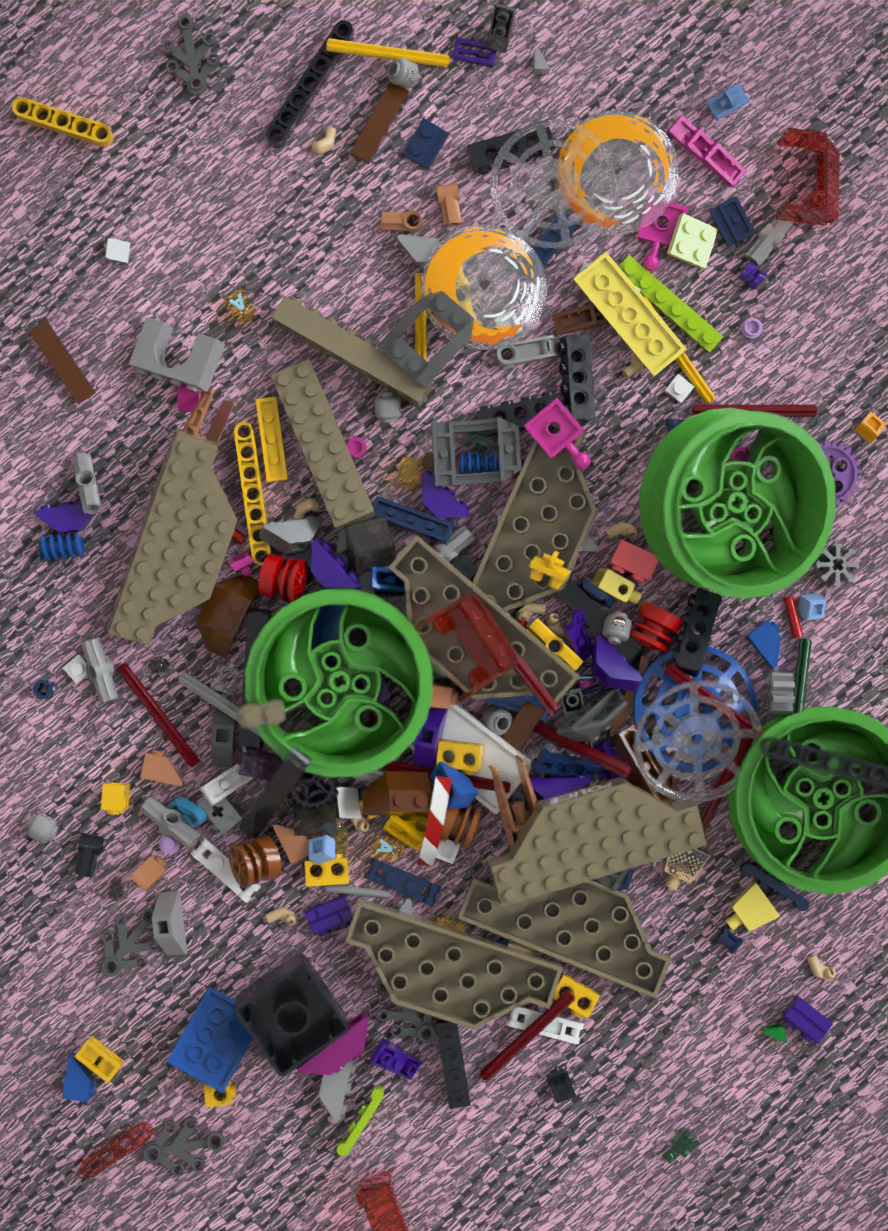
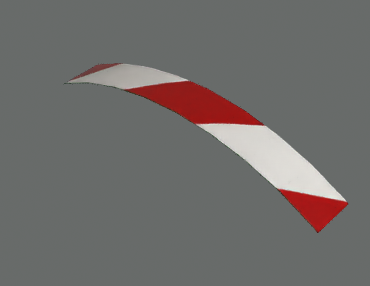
[417,776,452,867]

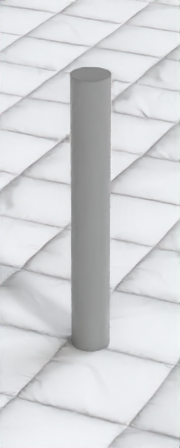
[326,885,389,899]

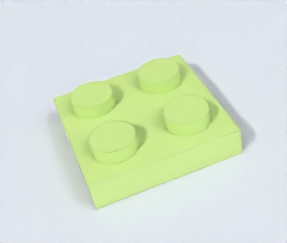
[667,213,718,269]

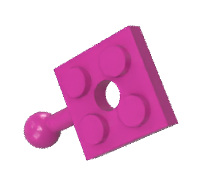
[637,196,688,271]
[524,398,590,470]

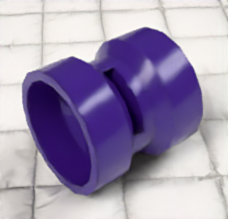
[738,261,767,291]

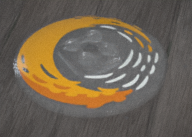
[553,111,679,235]
[421,225,547,350]

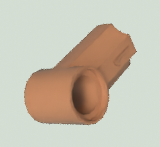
[436,183,462,227]
[381,210,423,233]

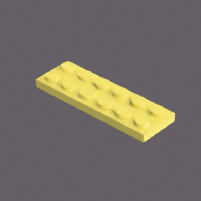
[573,252,687,377]

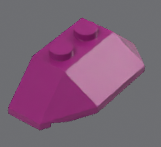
[297,1011,369,1076]

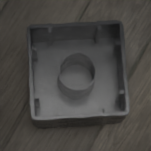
[235,953,349,1076]

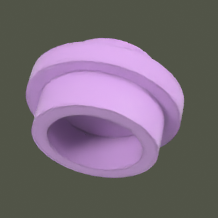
[741,318,763,339]
[159,835,180,854]

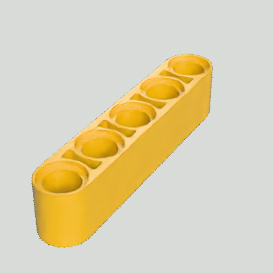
[12,98,114,147]

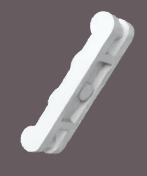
[190,837,261,903]
[505,1006,584,1044]

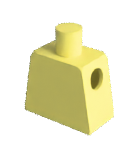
[591,568,642,605]
[725,881,780,931]

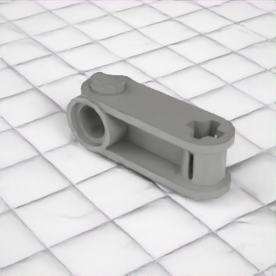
[495,335,559,370]

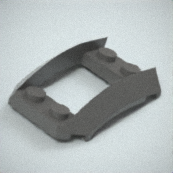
[377,291,474,389]
[430,417,521,486]

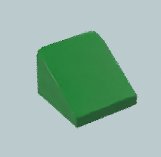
[761,1024,787,1043]

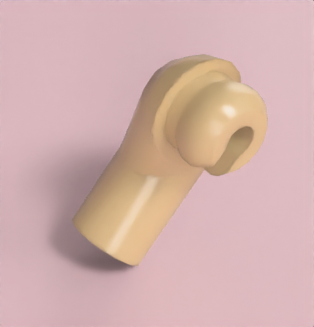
[312,127,336,154]
[622,353,644,379]
[293,498,320,520]
[516,603,546,622]
[350,803,369,832]
[807,954,836,981]

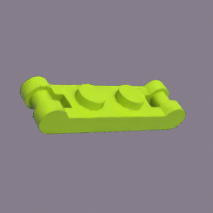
[337,1085,384,1156]

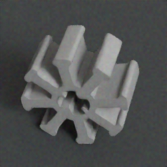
[813,544,859,587]
[767,672,795,715]

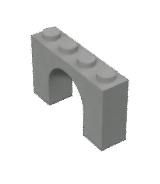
[129,317,225,393]

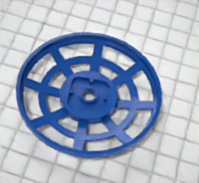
[633,646,757,772]

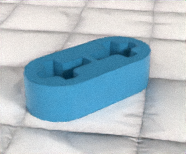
[169,796,207,827]

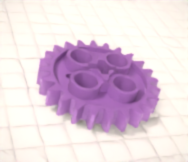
[817,439,863,506]

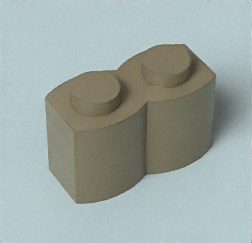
[238,700,286,728]

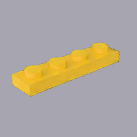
[255,396,288,483]

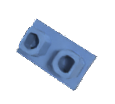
[706,83,750,121]

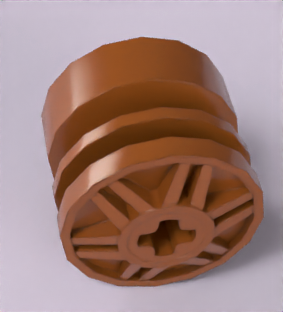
[440,804,482,849]
[228,835,281,888]

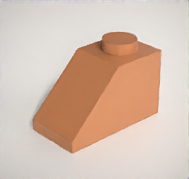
[430,681,459,709]
[140,749,185,787]
[272,823,313,864]
[130,855,168,891]

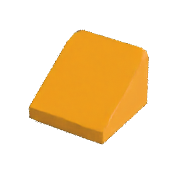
[854,411,886,444]

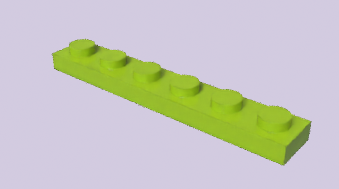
[618,255,723,353]

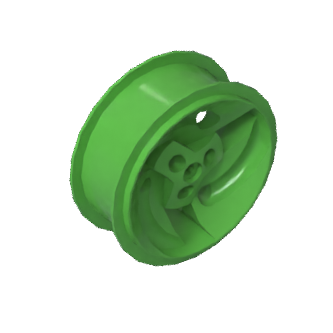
[639,408,836,599]
[246,588,433,777]
[727,706,888,894]

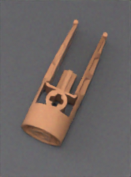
[182,389,237,444]
[488,755,537,848]

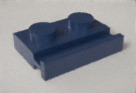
[403,118,450,170]
[708,196,756,248]

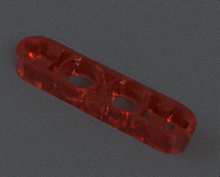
[80,1121,153,1178]

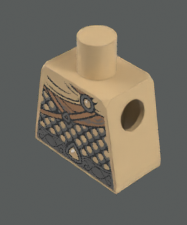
[662,849,710,891]

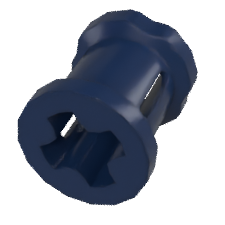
[33,680,56,699]
[715,926,743,954]

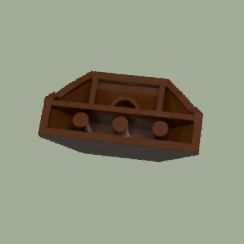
[196,575,259,659]
[616,724,675,803]
[362,771,434,817]

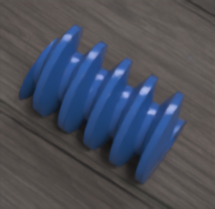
[460,450,499,474]
[39,532,85,561]

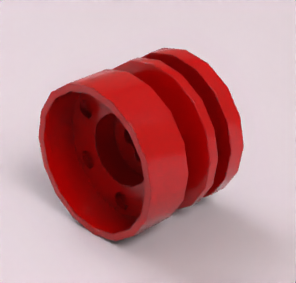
[258,553,308,603]
[630,601,682,653]

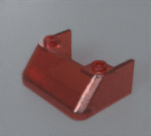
[776,128,840,226]
[415,593,519,703]
[356,1170,409,1231]

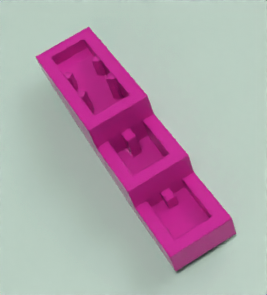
[666,115,747,187]

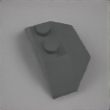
[556,688,627,742]

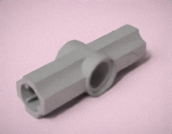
[745,206,798,267]
[73,452,102,515]
[433,526,475,563]
[81,637,118,703]
[140,796,201,849]

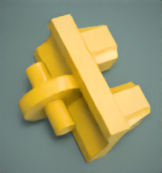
[529,551,571,589]

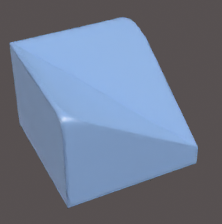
[798,593,827,621]
[309,835,335,864]

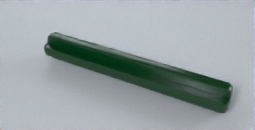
[791,638,812,715]

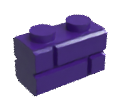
[305,894,353,937]
[781,995,833,1043]

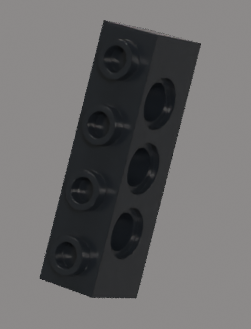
[467,122,555,175]
[557,335,596,422]
[476,391,561,438]
[671,588,722,677]
[436,1019,471,1109]

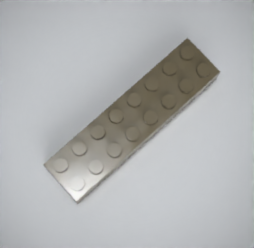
[271,296,433,408]
[271,359,376,532]

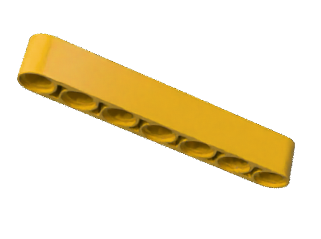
[234,422,272,567]

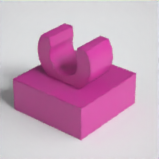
[230,550,253,577]

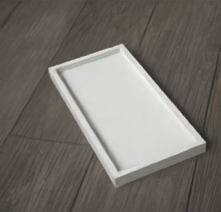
[408,704,532,815]

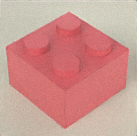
[608,539,658,584]

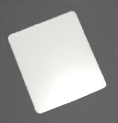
[336,787,361,819]

